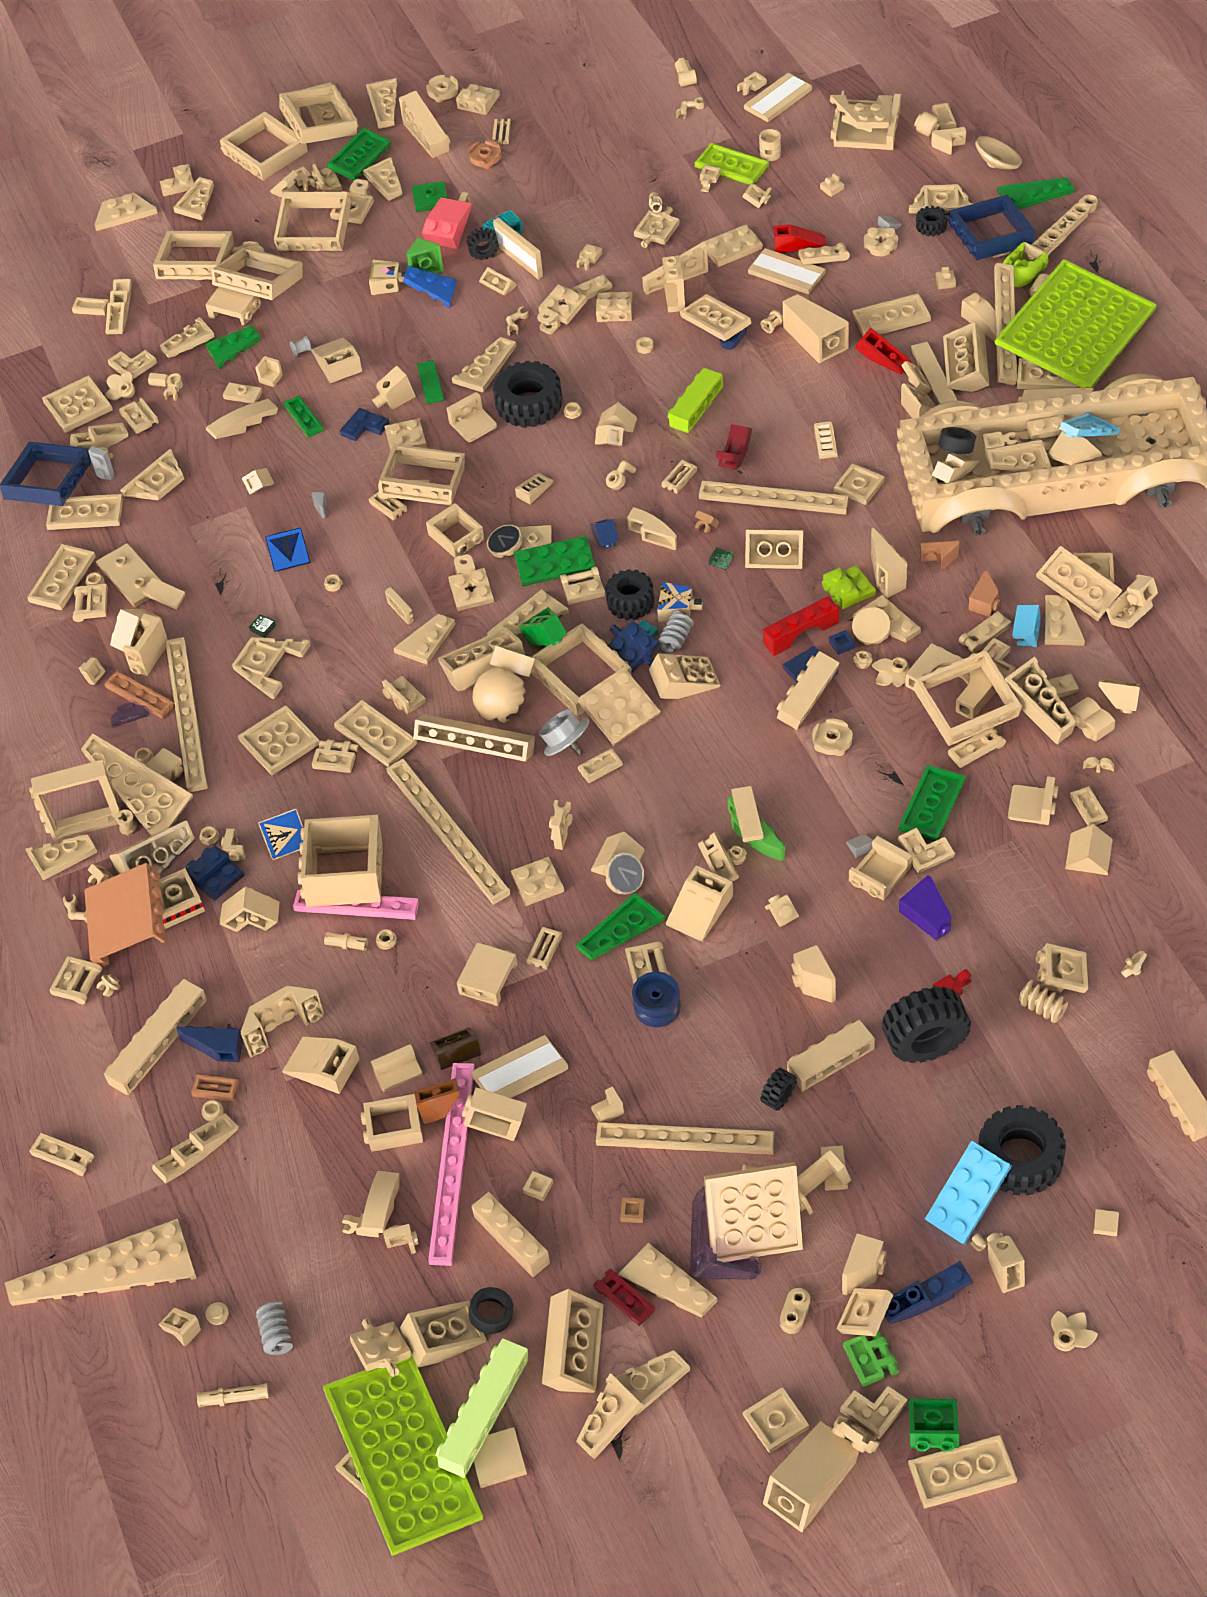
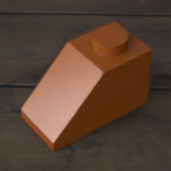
[414,1078,460,1124]

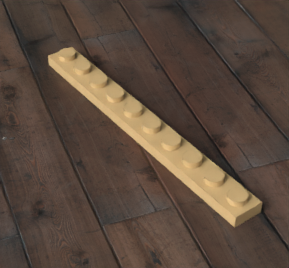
[165,637,208,793]
[386,759,511,905]

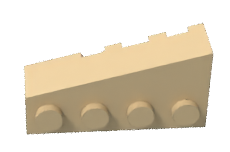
[399,91,450,158]
[1005,656,1076,745]

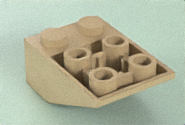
[311,338,362,383]
[871,528,908,598]
[649,654,721,699]
[666,865,733,942]
[282,1037,359,1094]

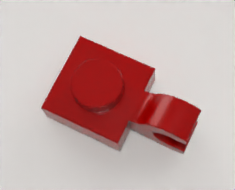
[932,969,972,996]

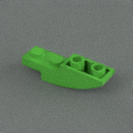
[727,796,786,861]

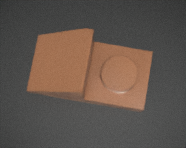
[920,541,959,571]

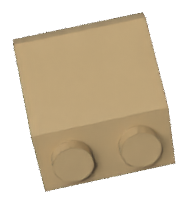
[792,945,836,1003]
[842,1234,887,1295]

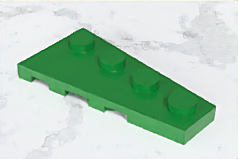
[576,893,665,961]

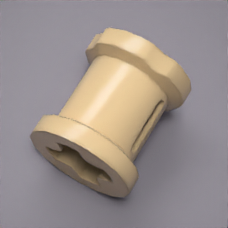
[760,310,783,333]
[115,809,137,836]

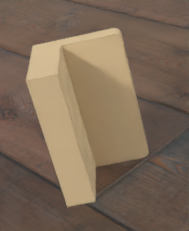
[371,1044,422,1092]

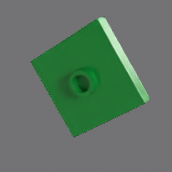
[411,181,447,212]

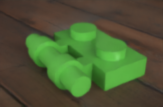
[843,1330,900,1387]

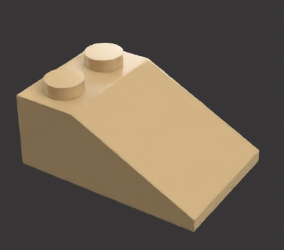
[400,1301,486,1368]

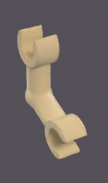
[676,97,704,120]
[506,307,529,336]
[63,894,87,923]

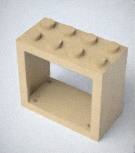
[298,815,383,907]

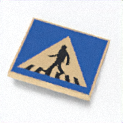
[258,809,303,861]

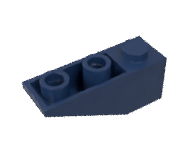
[176,1026,243,1062]

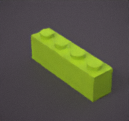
[668,368,723,433]

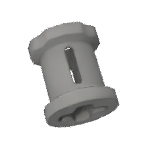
[290,336,312,356]

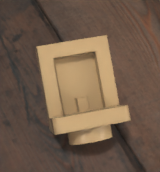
[742,183,772,208]
[221,828,246,861]
[765,894,799,927]
[383,1224,419,1254]

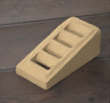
[814,421,838,459]
[515,473,554,505]

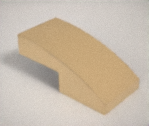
[489,645,535,677]

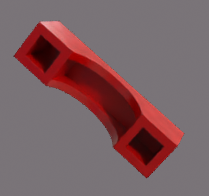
[763,596,839,656]

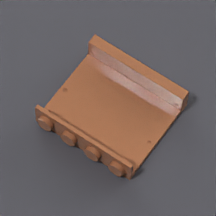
[84,863,165,968]

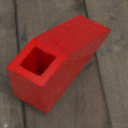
[773,224,826,253]

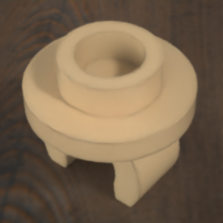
[96,974,120,997]

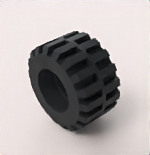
[605,569,654,620]

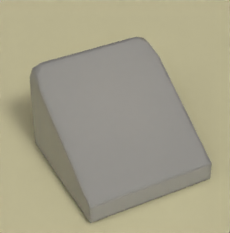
[878,215,902,230]
[312,492,328,518]
[846,834,873,858]

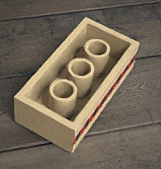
[159,868,205,929]

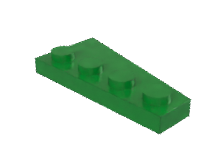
[997,177,1074,210]

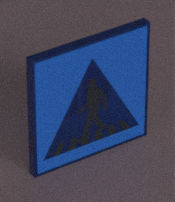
[265,527,311,572]

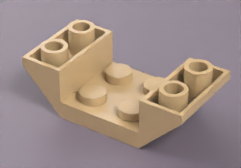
[241,986,325,1058]

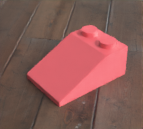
[422,198,472,249]

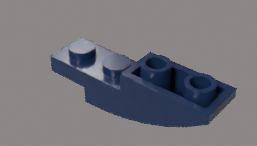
[884,1260,973,1324]

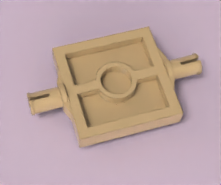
[634,206,680,248]
[350,1318,411,1377]

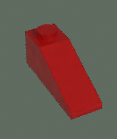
[854,327,912,375]

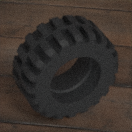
[493,361,563,428]
[882,986,971,1063]
[978,1105,1066,1195]

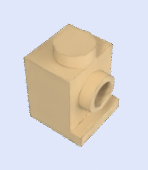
[1127,574,1158,606]

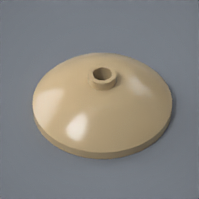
[976,136,1022,170]

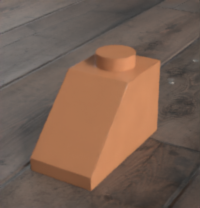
[969,571,1000,617]

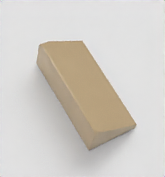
[479,267,517,296]

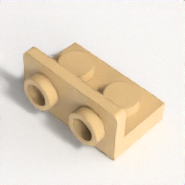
[311,164,342,192]
[382,676,426,715]

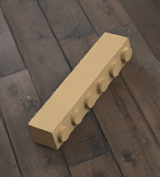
[413,714,535,761]
[104,979,207,1096]

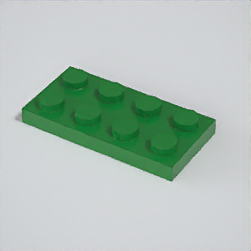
[327,128,391,181]
[514,535,595,587]
[898,765,966,842]

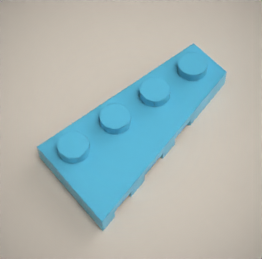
[1059,413,1121,438]

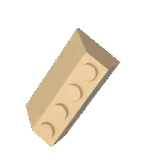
[943,322,989,392]
[438,627,525,691]
[542,1289,604,1393]

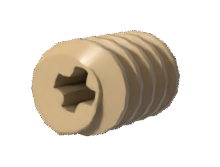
[1019,980,1068,1023]

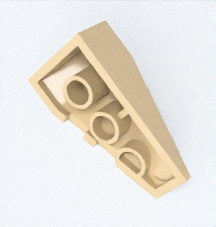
[961,292,996,342]
[109,820,195,875]

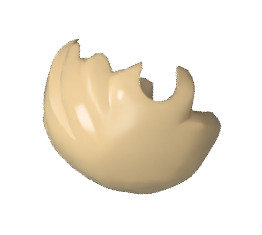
[472,668,526,723]

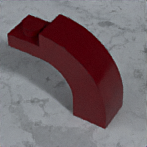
[715,424,752,470]

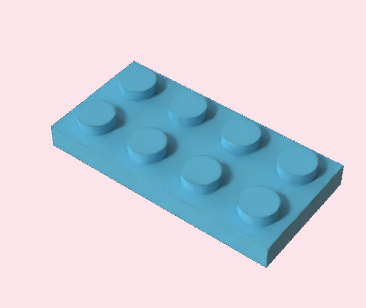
[925,1141,1012,1244]

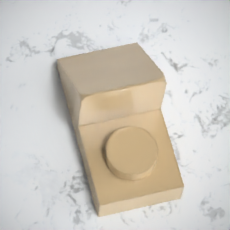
[931,127,966,155]
[270,170,299,200]
[159,1307,201,1346]

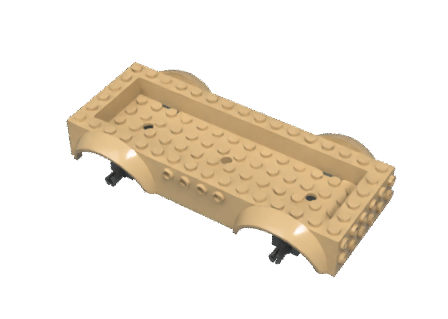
[897,374,1207,536]

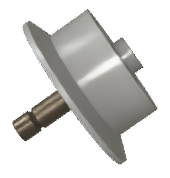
[539,709,589,756]

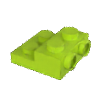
[822,565,876,610]

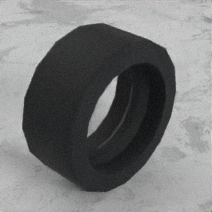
[939,427,976,454]
[469,1287,514,1334]

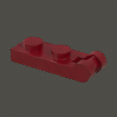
[593,1269,655,1326]

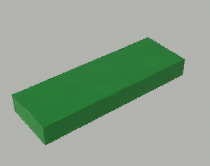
[417,360,444,404]
[283,395,324,438]

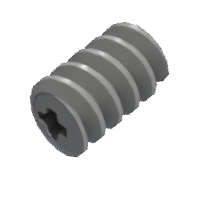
[657,611,694,653]
[256,1301,293,1355]

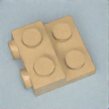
[456,84,500,115]
[596,292,633,322]
[1036,943,1088,993]

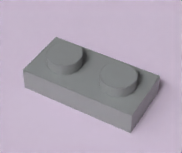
[88,446,115,481]

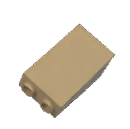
[783,294,849,363]
[763,1421,859,1532]

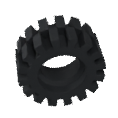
[916,205,947,237]
[467,227,499,260]
[760,1067,797,1111]

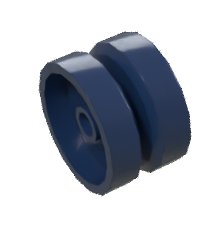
[632,971,681,1027]

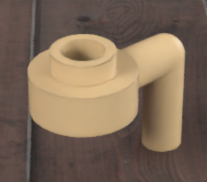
[606,460,636,490]

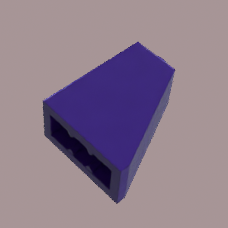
[899,875,952,941]

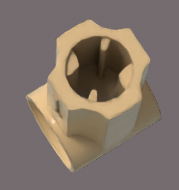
[675,58,697,87]

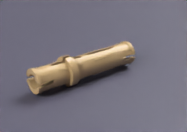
[197,1383,269,1408]

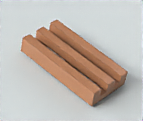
[191,1074,239,1101]

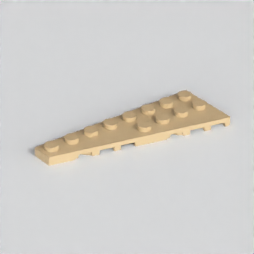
[5,1219,197,1306]

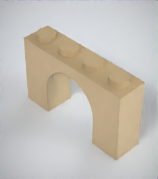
[905,643,996,720]

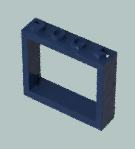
[948,195,1035,261]
[0,442,92,506]

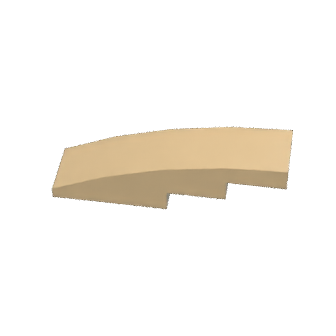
[105,279,132,335]
[206,399,278,439]
[153,1113,238,1183]

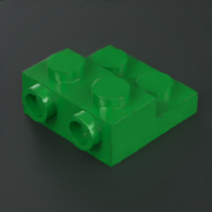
[908,1398,959,1452]

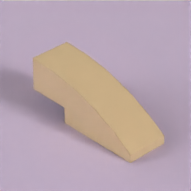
[70,423,128,451]
[932,453,979,483]
[627,507,677,550]
[361,1171,400,1233]

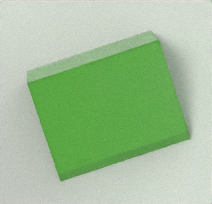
[406,238,444,274]

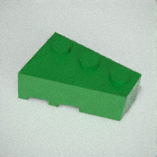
[518,607,567,647]

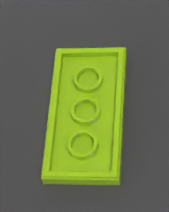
[695,143,769,185]

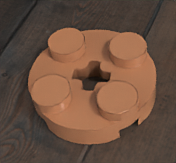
[469,140,502,169]

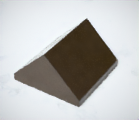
[429,1027,481,1070]

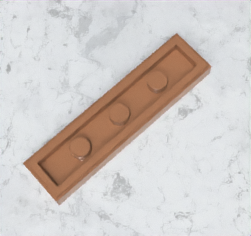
[104,671,175,719]

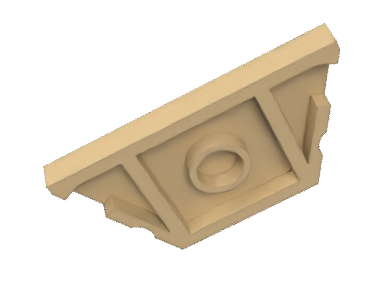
[909,184,974,214]
[94,193,158,231]
[120,449,184,501]

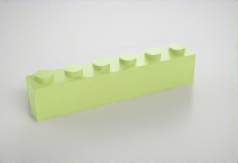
[436,1338,528,1478]

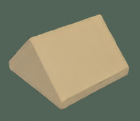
[901,383,936,418]
[1048,431,1102,465]
[1065,824,1113,875]
[591,832,645,876]

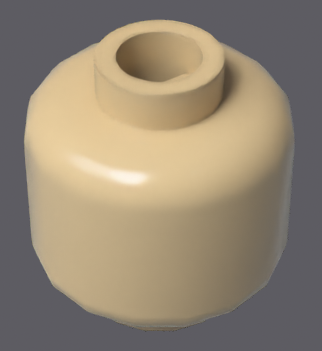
[914,112,940,137]

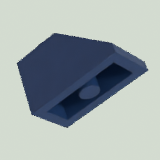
[590,519,619,549]

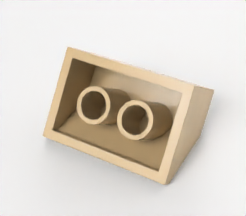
[745,529,804,569]

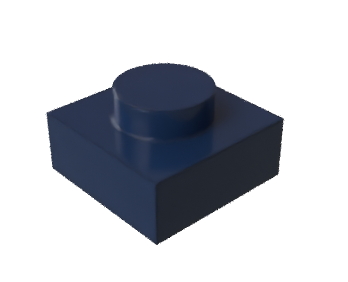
[829,630,855,655]

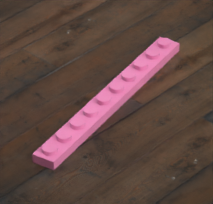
[428,1063,475,1266]

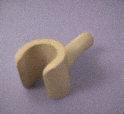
[970,1233,1004,1251]

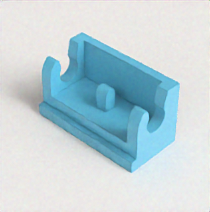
[1012,605,1041,647]

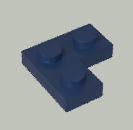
[340,408,390,441]

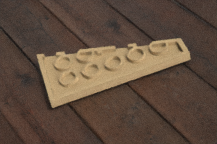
[81,733,193,836]

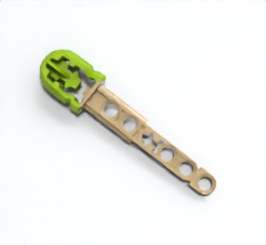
[1003,195,1098,287]

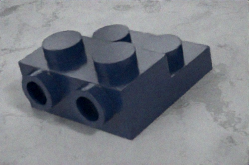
[186,845,245,901]

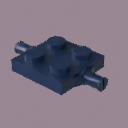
[607,620,660,672]

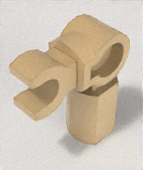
[148,373,183,401]

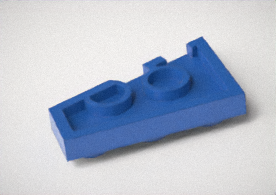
[403,266,457,308]

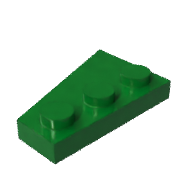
[205,325,260,369]

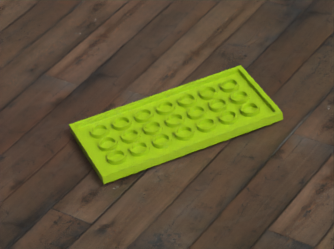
[323,1353,483,1556]

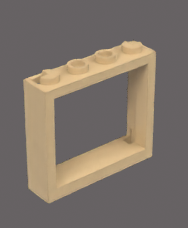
[279,84,359,144]
[220,112,308,181]
[274,192,351,251]
[153,231,235,279]
[212,247,303,300]
[379,444,465,505]
[530,623,632,717]
[914,650,1022,746]
[29,760,121,841]

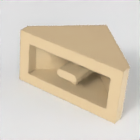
[598,402,637,432]

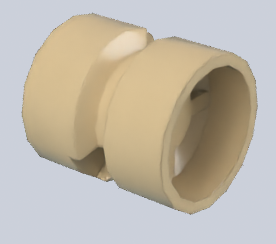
[759,129,781,161]

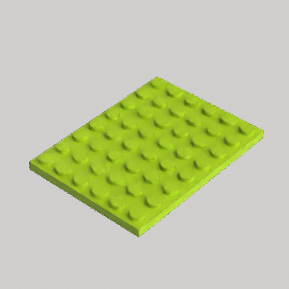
[995,259,1157,388]

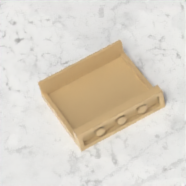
[831,91,901,150]

